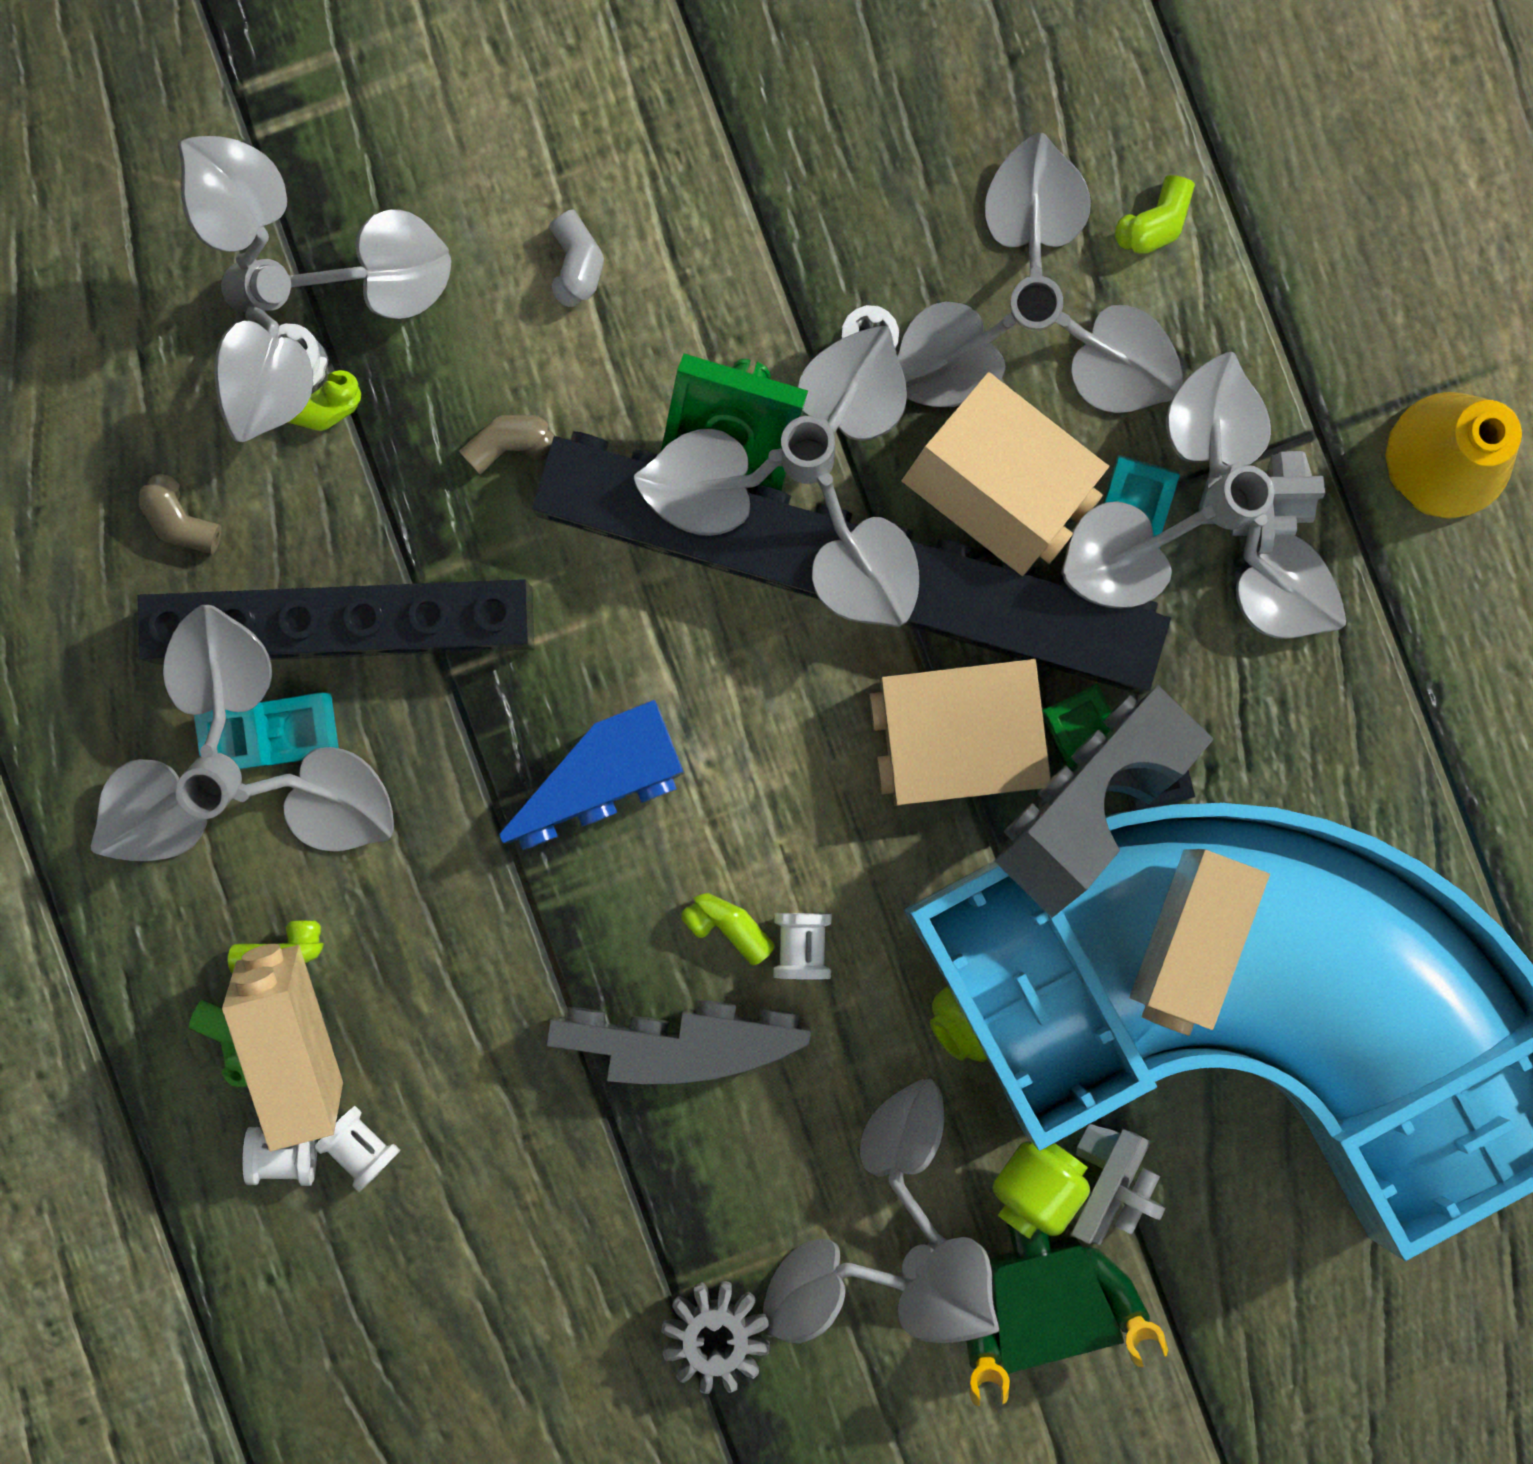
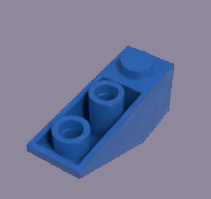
[499,700,685,850]

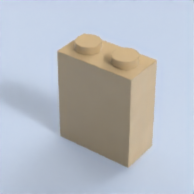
[901,372,1110,577]
[869,659,1050,806]
[1129,849,1270,1036]
[222,944,343,1152]

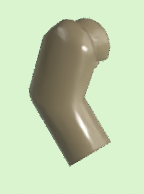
[459,415,555,474]
[138,474,222,555]

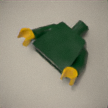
[966,1222,1168,1406]

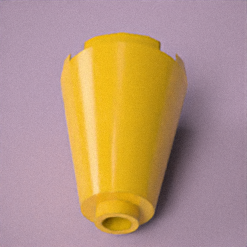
[1385,392,1522,519]

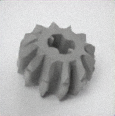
[661,1281,770,1394]

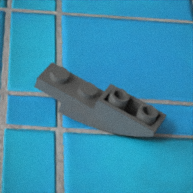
[547,1000,811,1084]

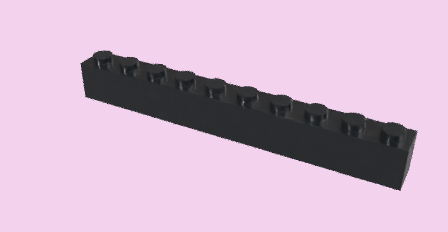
[532,431,1172,695]

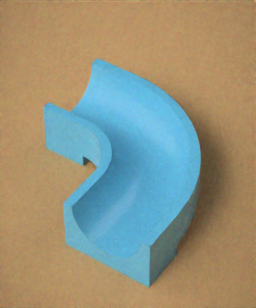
[903,803,1533,1261]

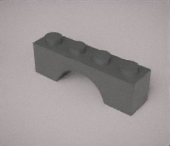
[995,685,1213,918]

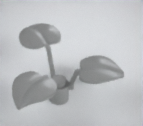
[898,133,1183,413]
[178,136,451,442]
[634,326,919,627]
[1061,352,1346,639]
[91,605,394,861]
[763,1078,999,1343]

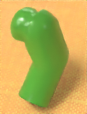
[188,1000,247,1088]

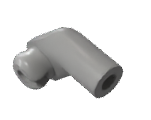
[548,209,604,307]

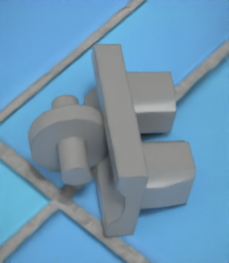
[1198,451,1325,554]
[1069,1124,1166,1245]

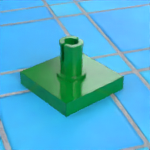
[661,353,808,491]

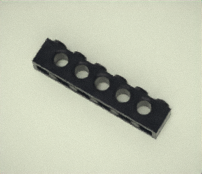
[137,579,535,665]

